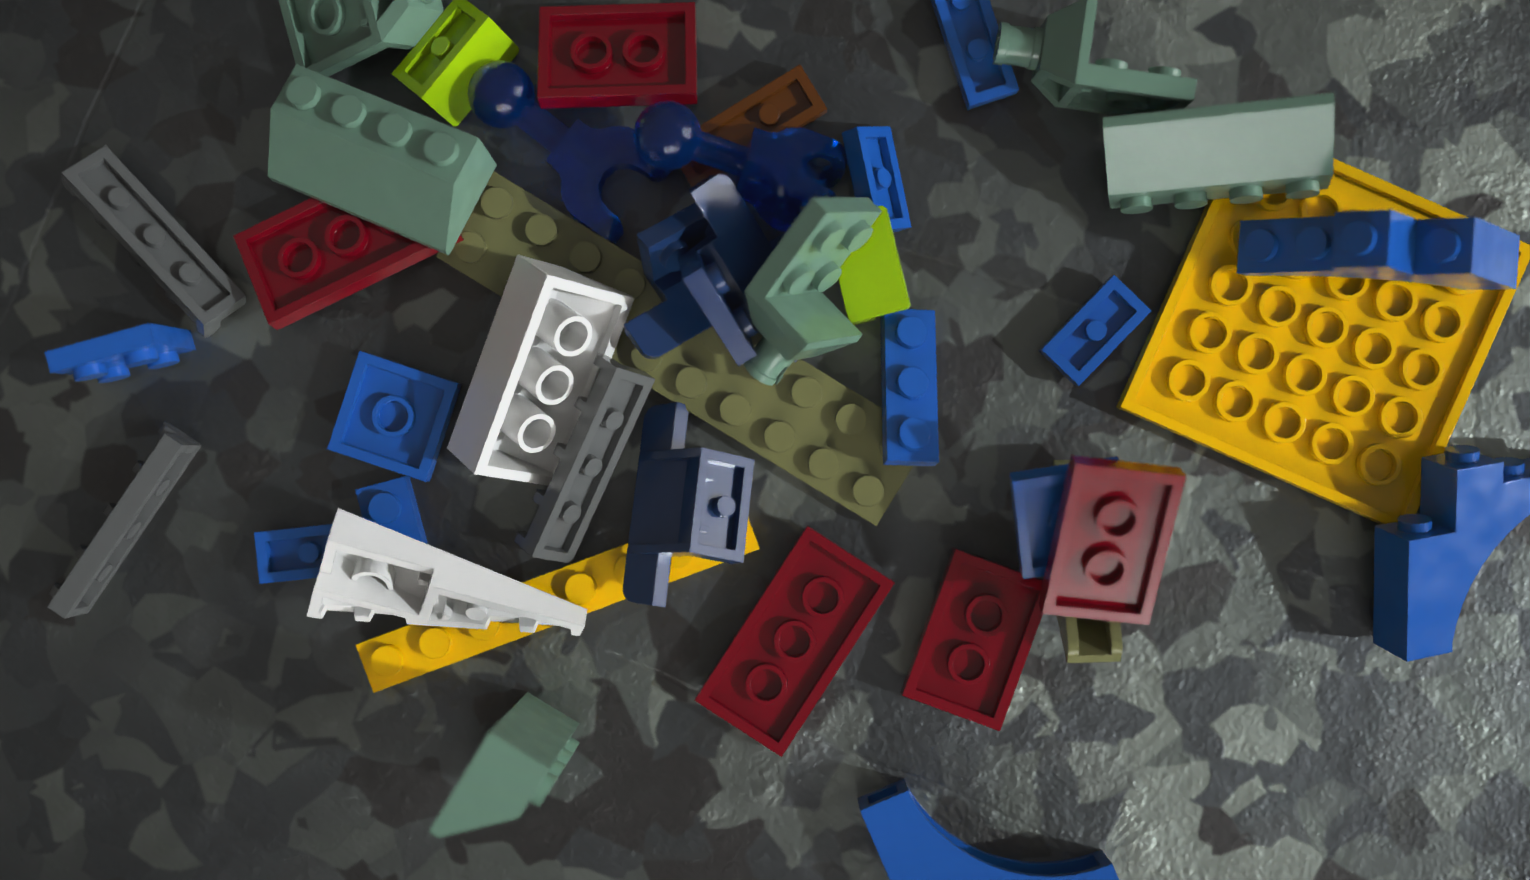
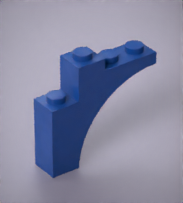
[1237,209,1520,290]
[1373,445,1530,662]
[857,779,1119,880]

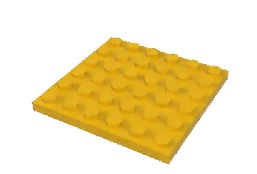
[1116,158,1530,525]

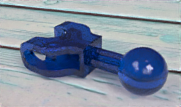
[468,60,673,244]
[633,100,847,233]

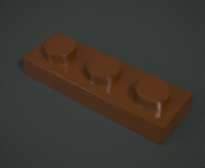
[667,64,827,187]

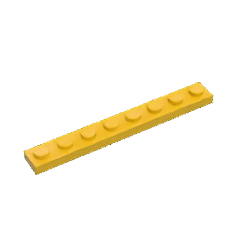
[356,517,760,693]

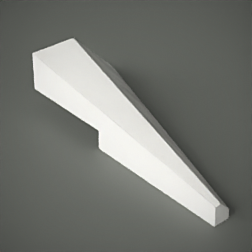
[307,508,588,636]

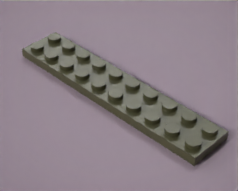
[436,171,913,526]

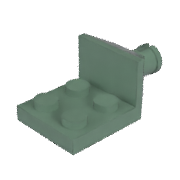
[278,0,444,77]
[993,0,1197,116]
[744,197,882,386]

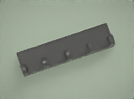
[62,145,246,338]
[514,353,655,564]
[47,422,202,619]

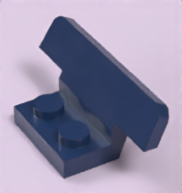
[678,174,797,366]
[623,202,788,359]
[623,402,754,608]

